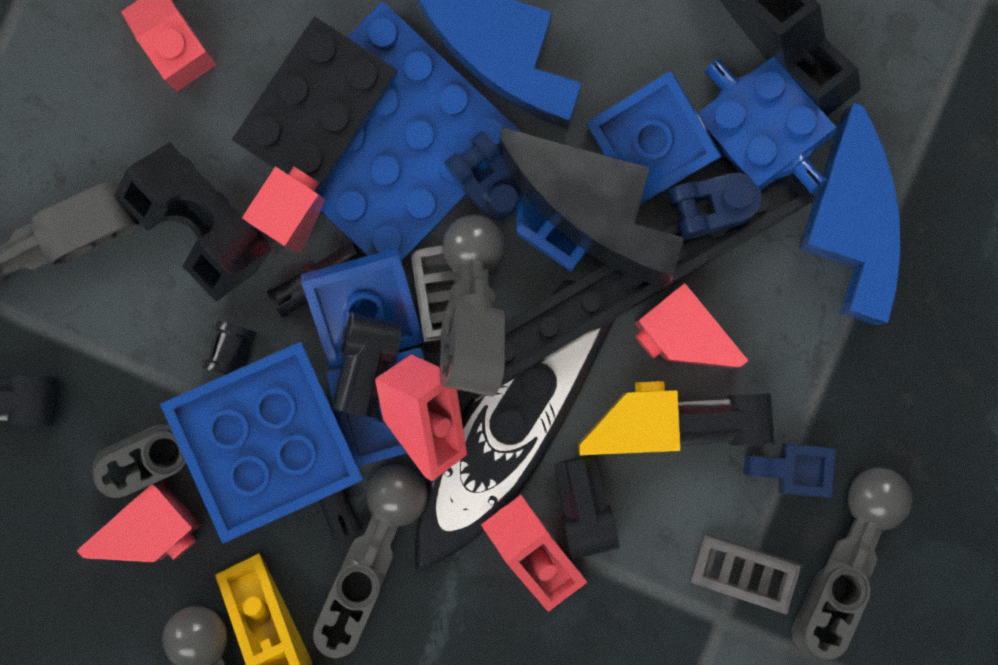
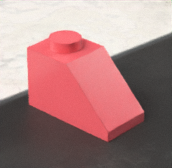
[121,0,217,92]
[242,166,326,253]
[634,283,748,368]
[375,354,467,481]
[77,481,202,562]
[481,495,587,612]

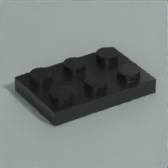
[232,16,398,194]

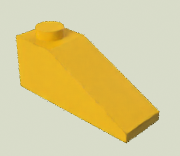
[215,553,313,665]

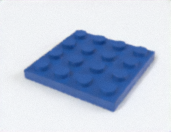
[319,1,522,263]

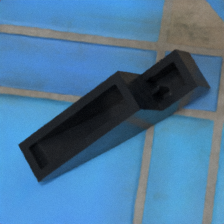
[720,0,861,116]
[499,128,684,289]

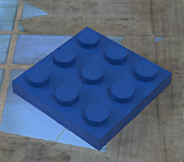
[160,342,363,544]

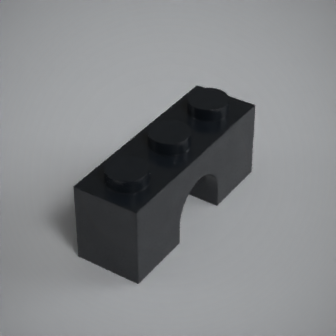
[114,142,272,302]

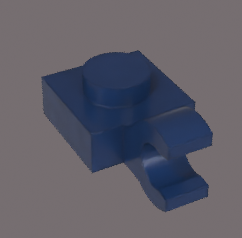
[743,443,836,498]

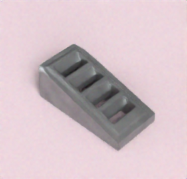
[410,245,458,353]
[691,535,803,615]

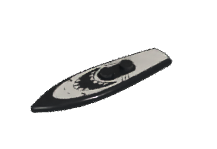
[415,280,615,571]

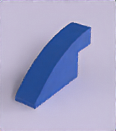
[415,0,582,129]
[799,103,900,325]

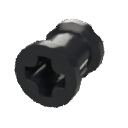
[200,320,257,374]

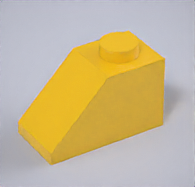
[577,381,680,455]

